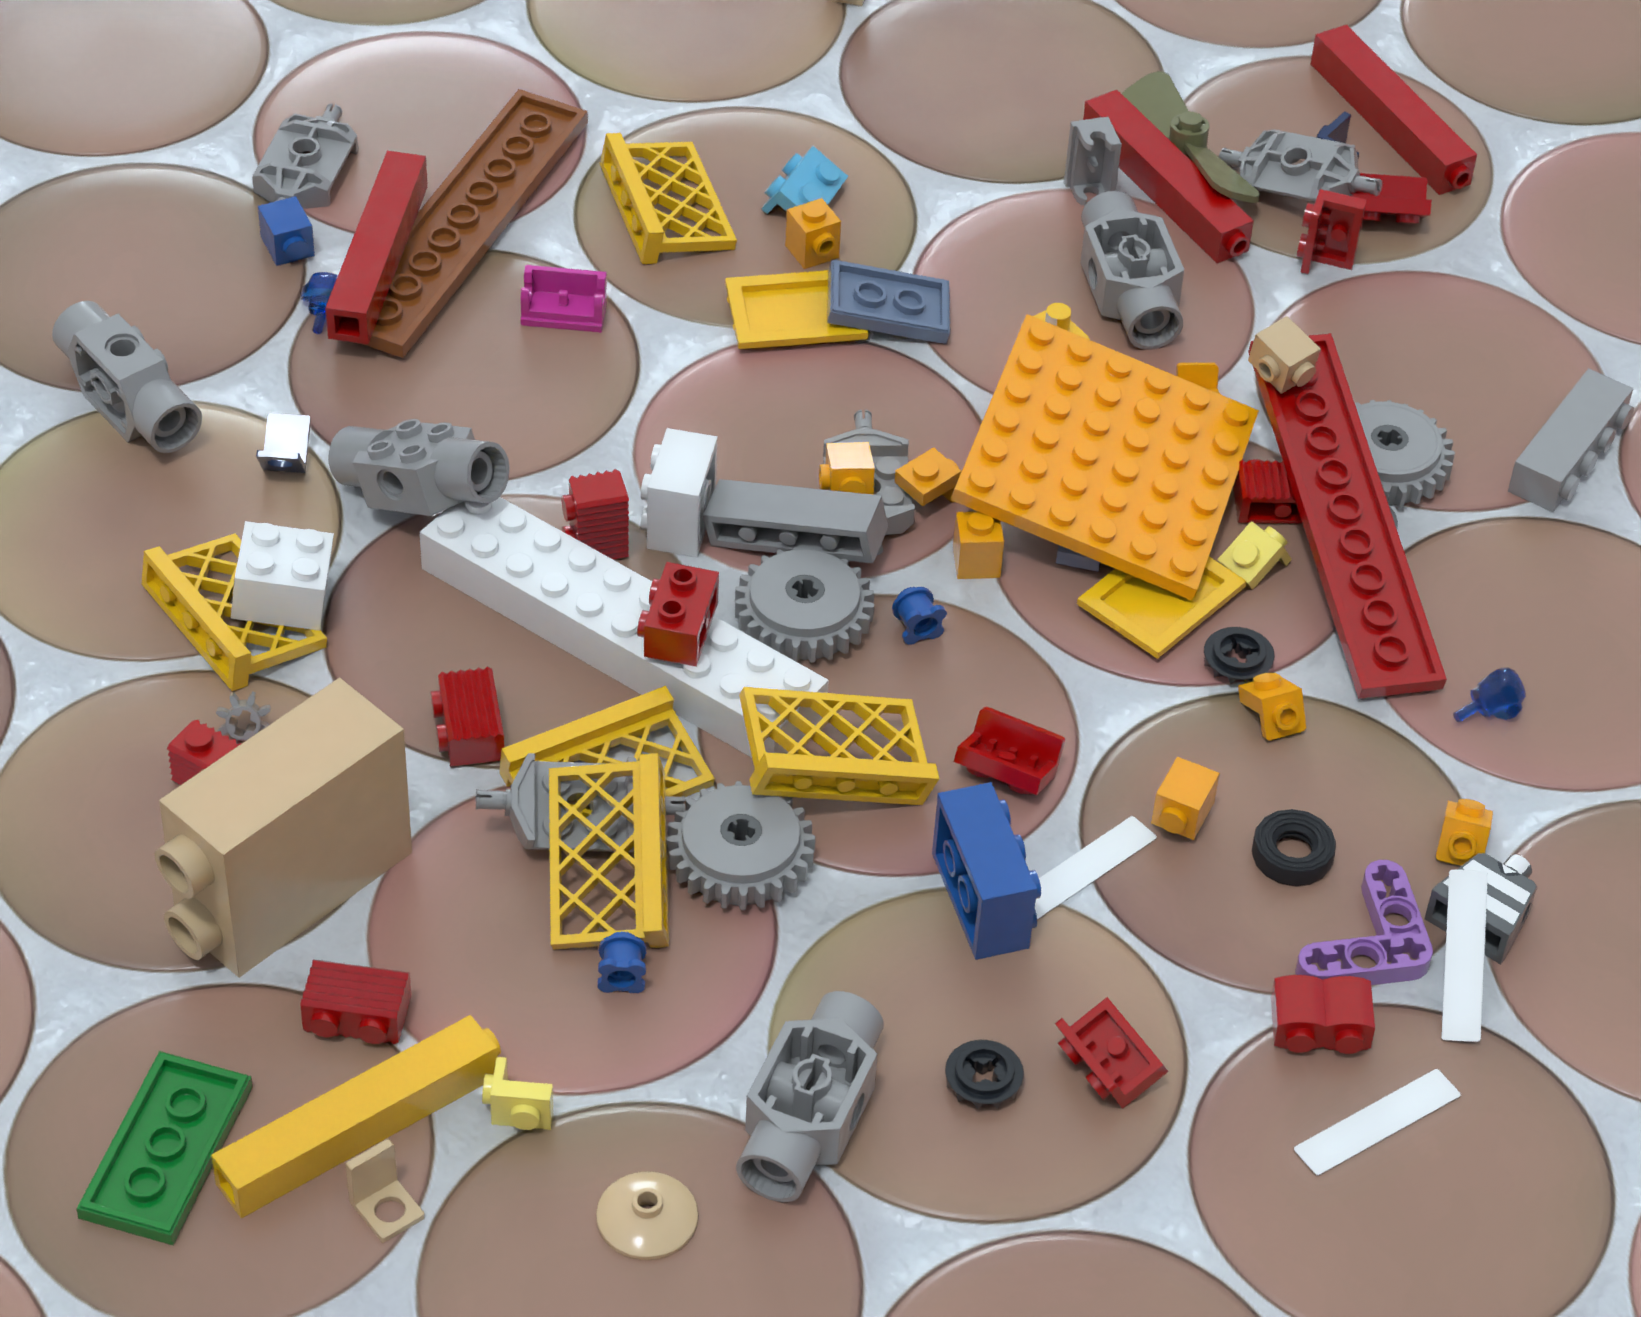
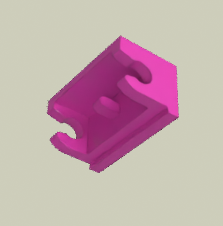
[520,265,607,333]

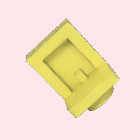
[1217,521,1292,590]
[482,1057,553,1130]

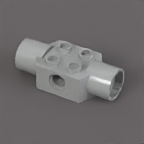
[1080,191,1184,349]
[52,301,202,453]
[328,419,510,516]
[736,991,884,1202]

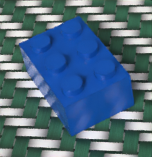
[932,782,1041,960]

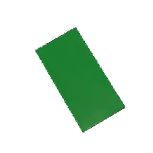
[76,1051,253,1245]

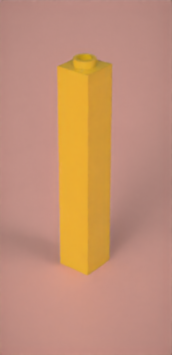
[211,1015,501,1219]

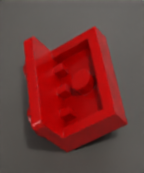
[1350,173,1432,224]
[1296,189,1367,274]
[953,706,1065,795]
[1055,997,1168,1109]

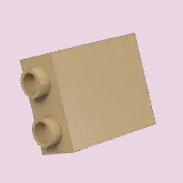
[155,677,412,978]

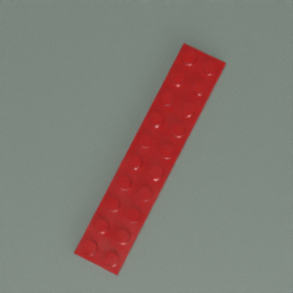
[1248,333,1447,699]

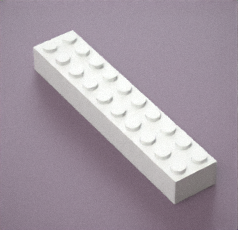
[420,497,829,758]

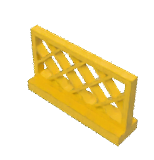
[600,133,737,264]
[141,533,327,691]
[499,686,715,851]
[739,687,940,805]
[549,753,669,950]

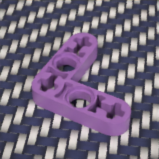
[1295,860,1433,985]

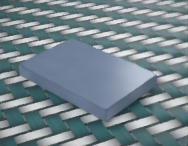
[827,260,950,344]

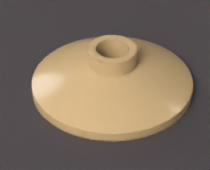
[596,1172,698,1260]

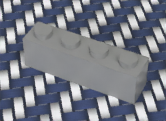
[1508,368,1634,512]
[702,479,889,563]

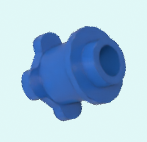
[892,587,947,645]
[597,932,647,993]

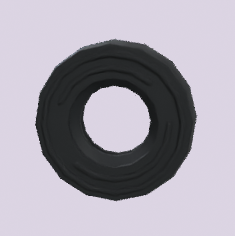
[1252,809,1336,886]

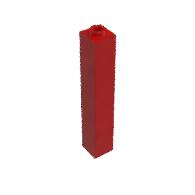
[1310,24,1477,195]
[1083,89,1254,264]
[325,150,428,345]

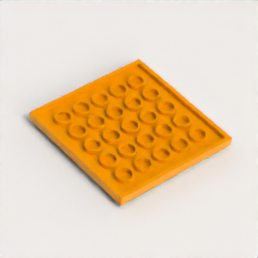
[950,314,1259,600]

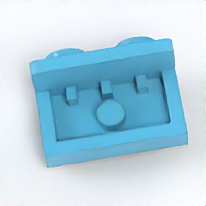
[761,146,848,214]

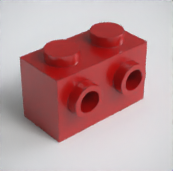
[637,562,719,667]

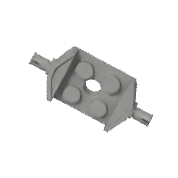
[252,104,358,209]
[1219,129,1382,202]
[823,410,915,556]
[475,753,685,852]

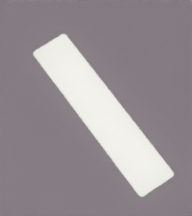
[1035,816,1157,919]
[1442,870,1488,1042]
[1294,1069,1461,1175]

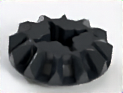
[1203,627,1275,684]
[945,1040,1024,1110]

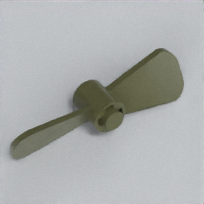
[1122,71,1259,203]

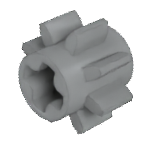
[216,691,271,744]

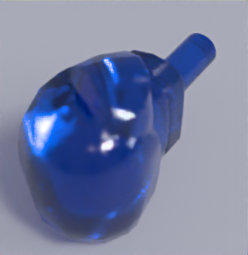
[301,272,338,334]
[1453,667,1526,722]

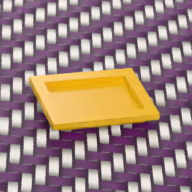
[725,270,868,349]
[1077,556,1247,659]

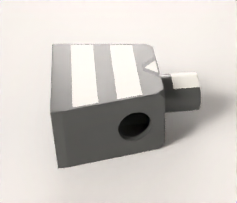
[1425,853,1537,965]

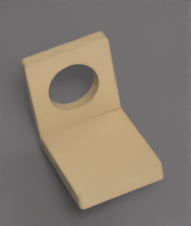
[346,1139,425,1243]

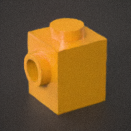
[785,198,841,269]
[819,442,875,495]
[953,511,1004,579]
[1151,757,1220,840]

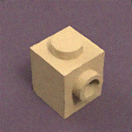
[1248,316,1321,394]

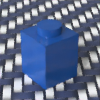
[258,196,315,266]

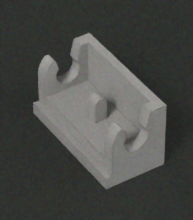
[1064,117,1122,206]

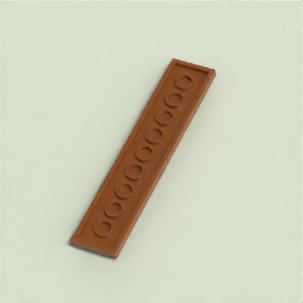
[360,89,588,358]

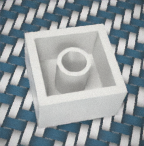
[640,428,718,557]
[231,521,334,631]

